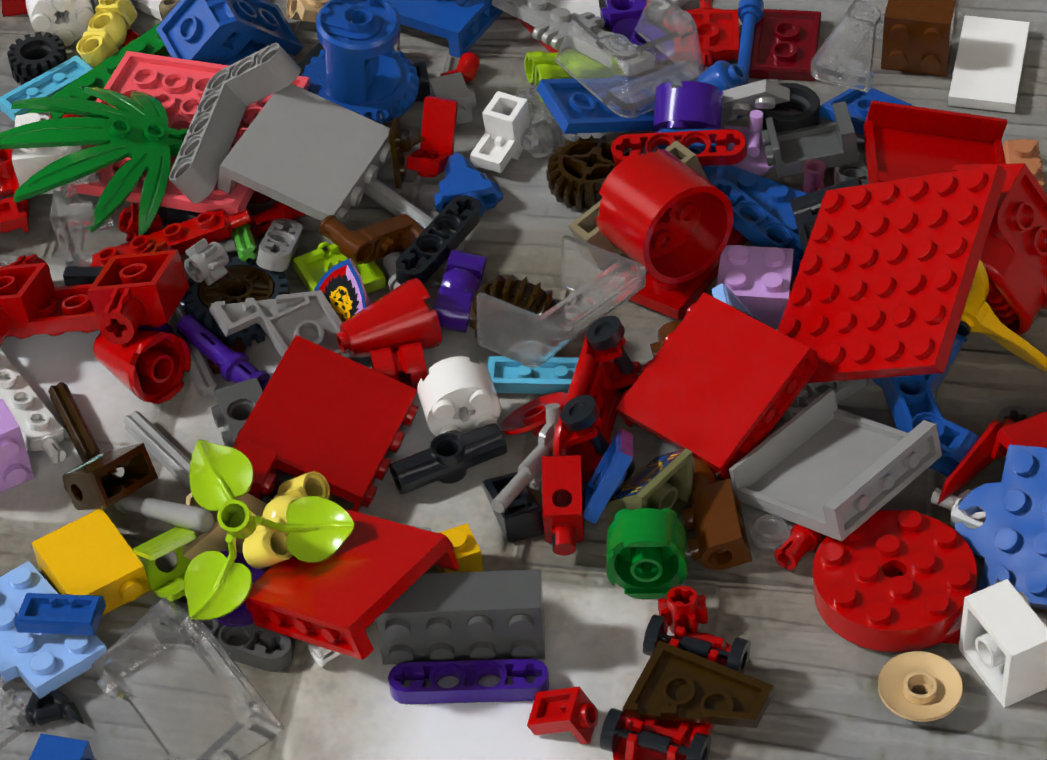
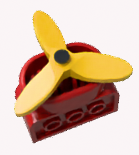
[952,163,1047,372]

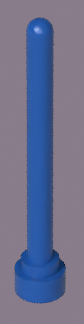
[736,0,764,119]

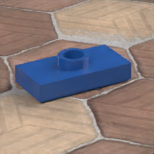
[14,593,106,636]

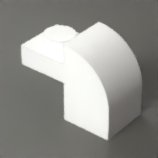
[470,91,530,173]

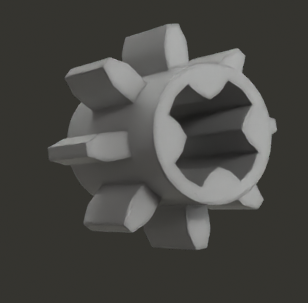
[184,238,229,285]

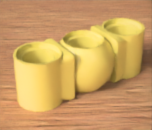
[76,0,138,68]
[242,471,330,569]

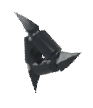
[2,689,85,726]

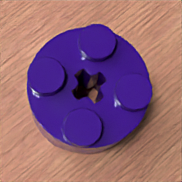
[653,81,723,133]

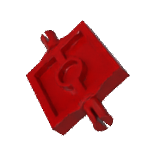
[674,0,739,72]

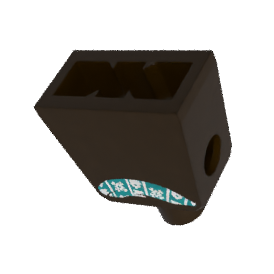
[62,443,158,510]

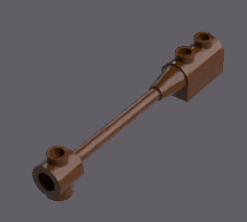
[650,321,752,570]

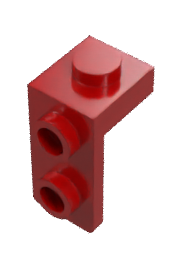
[406,96,458,178]

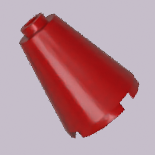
[336,278,442,358]
[93,330,191,404]

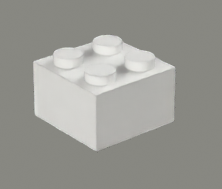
[958,579,1047,708]

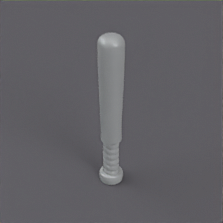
[115,493,215,533]

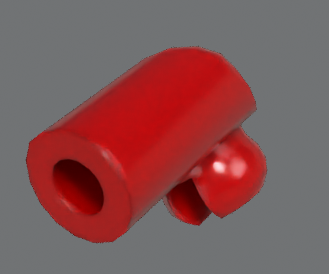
[440,52,480,83]

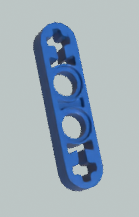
[711,179,804,276]

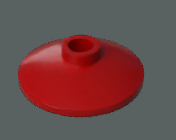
[500,392,567,436]

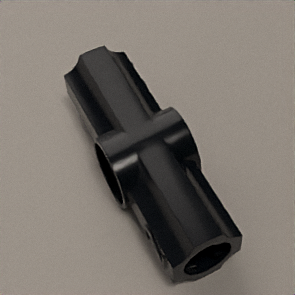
[389,423,507,494]

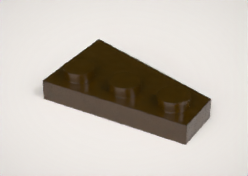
[622,640,774,728]

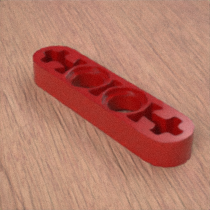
[611,129,747,166]

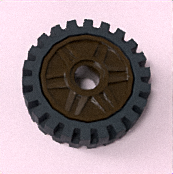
[184,257,290,346]

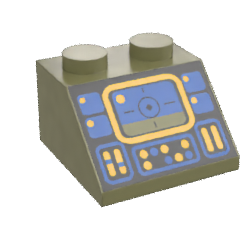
[606,448,693,528]

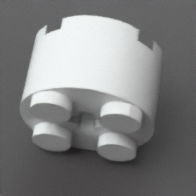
[26,0,94,47]
[417,356,501,436]

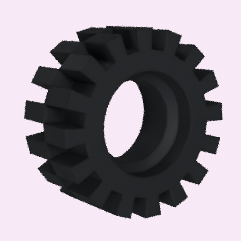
[7,32,68,85]

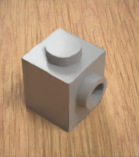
[429,72,477,125]

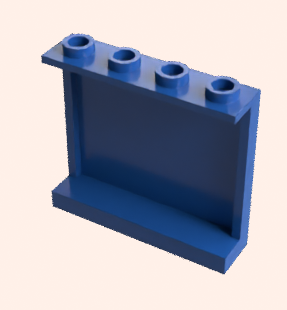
[387,0,503,58]

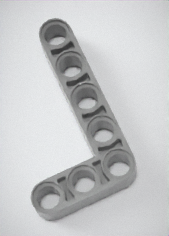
[169,43,301,204]

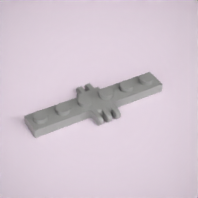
[492,0,654,76]

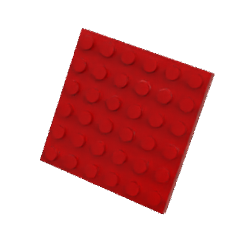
[778,164,1007,383]

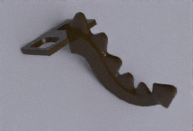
[388,118,424,188]

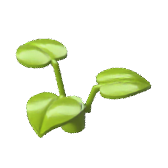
[184,439,355,620]

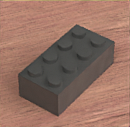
[376,569,545,665]

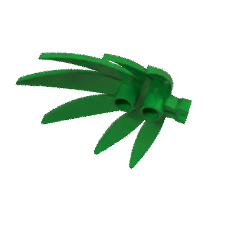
[0,87,188,236]

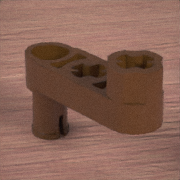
[318,214,429,265]

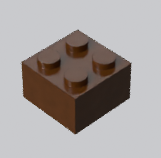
[881,0,956,77]

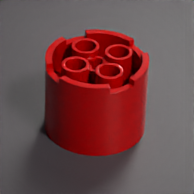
[595,149,733,284]

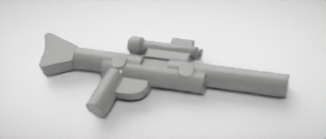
[491,403,561,513]

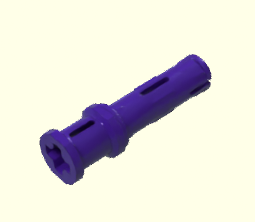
[176,314,270,391]

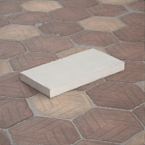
[948,15,1030,113]

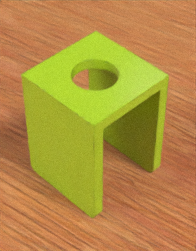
[133,526,198,602]

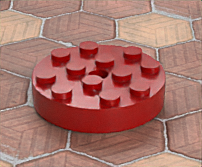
[813,509,977,652]

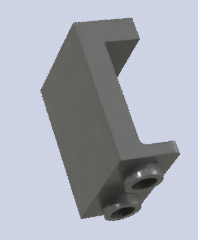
[761,101,859,178]

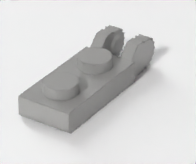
[722,79,790,122]

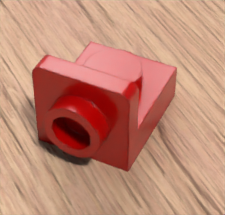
[527,686,598,745]

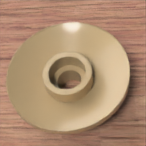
[878,651,963,722]

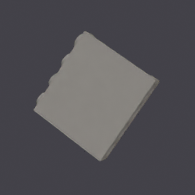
[217,83,391,239]
[729,388,942,542]

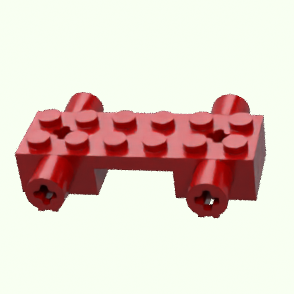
[0,241,189,346]

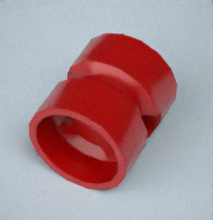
[370,342,428,389]

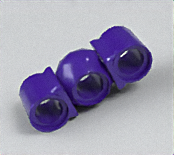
[433,249,486,333]

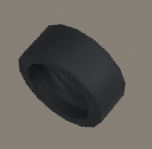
[757,83,820,133]

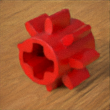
[118,201,162,242]
[658,586,708,634]

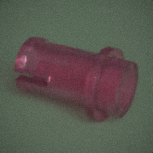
[800,159,826,194]

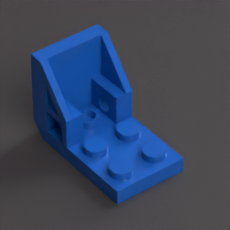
[156,0,303,64]

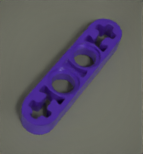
[388,659,549,704]

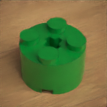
[606,508,687,599]

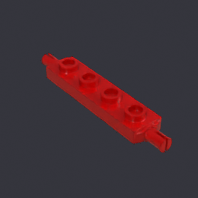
[90,208,253,267]

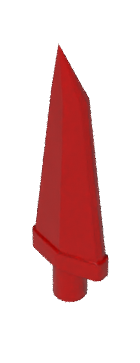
[937,418,1015,505]

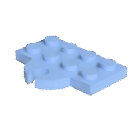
[0,561,110,699]

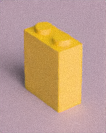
[31,509,150,616]

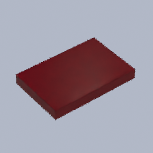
[749,9,821,81]

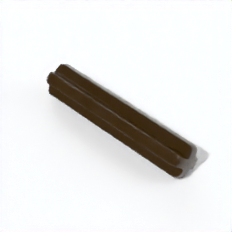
[48,382,101,463]

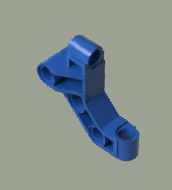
[872,333,979,477]

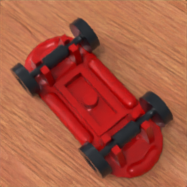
[553,316,642,482]
[600,614,751,760]

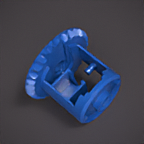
[302,0,419,124]

